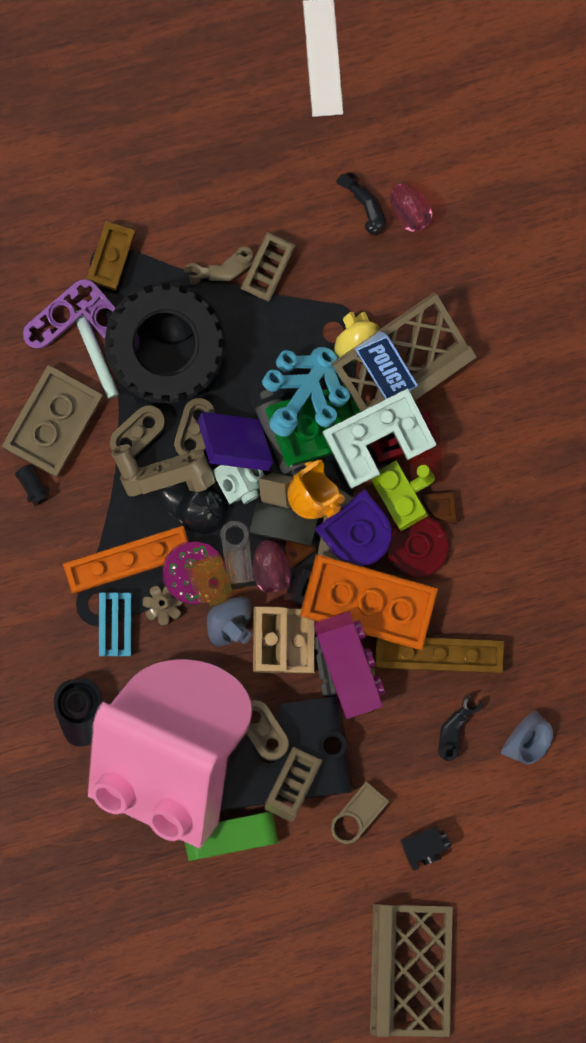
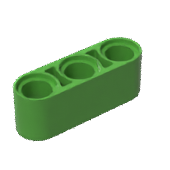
[184,812,279,861]

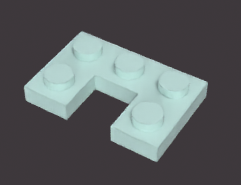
[322,389,436,489]

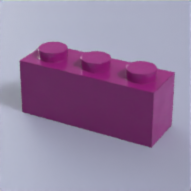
[313,611,385,719]

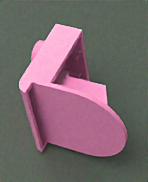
[88,659,252,849]

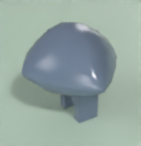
[206,597,253,647]

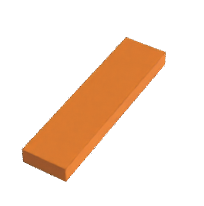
[63,526,188,595]

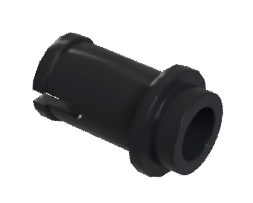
[15,464,50,506]

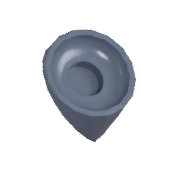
[501,710,553,764]

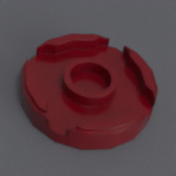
[387,516,449,578]

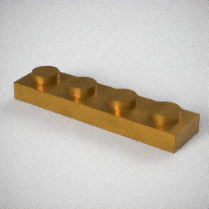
[375,638,504,673]

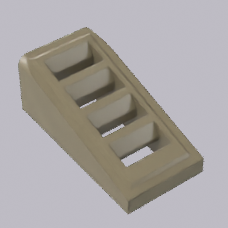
[241,232,296,302]
[265,747,322,822]

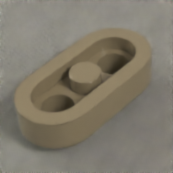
[174,398,215,456]
[110,406,165,457]
[246,700,288,761]

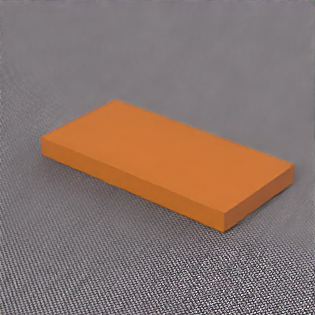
[300,554,438,650]

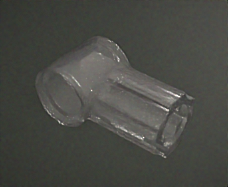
[220,521,254,585]

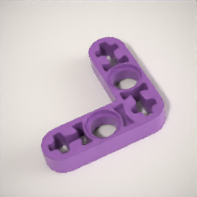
[23,279,140,351]

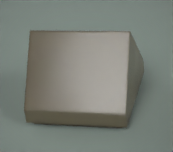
[259,473,293,508]

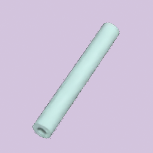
[76,309,119,399]

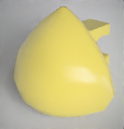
[334,312,381,363]

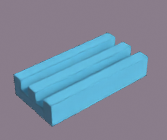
[99,593,132,656]

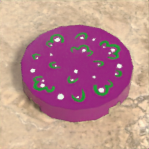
[162,541,226,605]

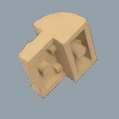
[253,607,315,674]

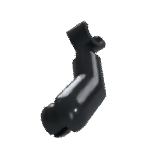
[335,172,387,236]
[438,694,482,761]

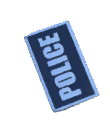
[355,331,418,400]

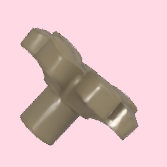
[143,586,183,626]

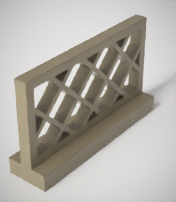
[331,292,477,412]
[370,904,453,1037]

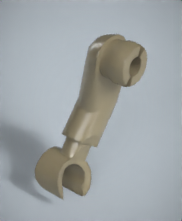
[185,247,253,285]

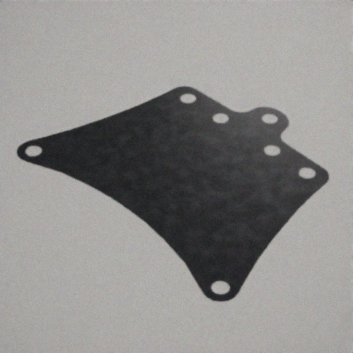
[76,248,400,626]

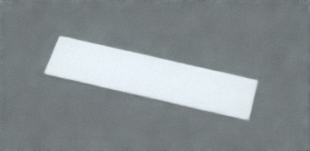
[303,0,343,117]

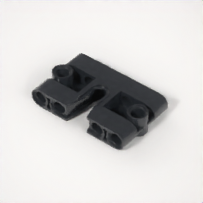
[220,697,353,811]

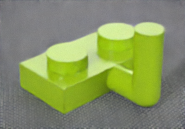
[371,461,435,532]

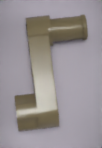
[111,444,216,496]

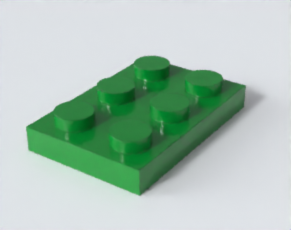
[265,385,360,468]

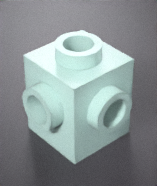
[212,465,265,504]

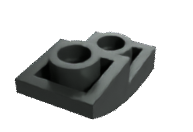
[249,502,318,547]

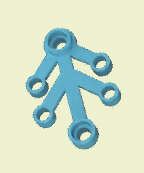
[262,347,350,437]

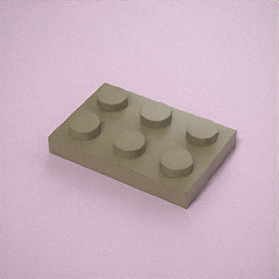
[2,365,103,478]

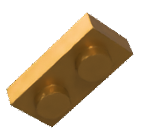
[86,221,136,291]

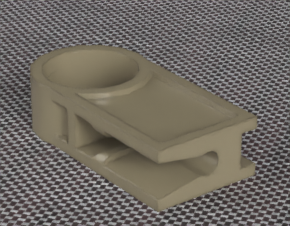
[331,782,389,844]

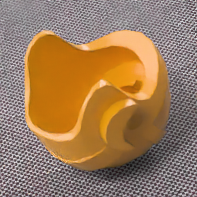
[287,460,345,519]

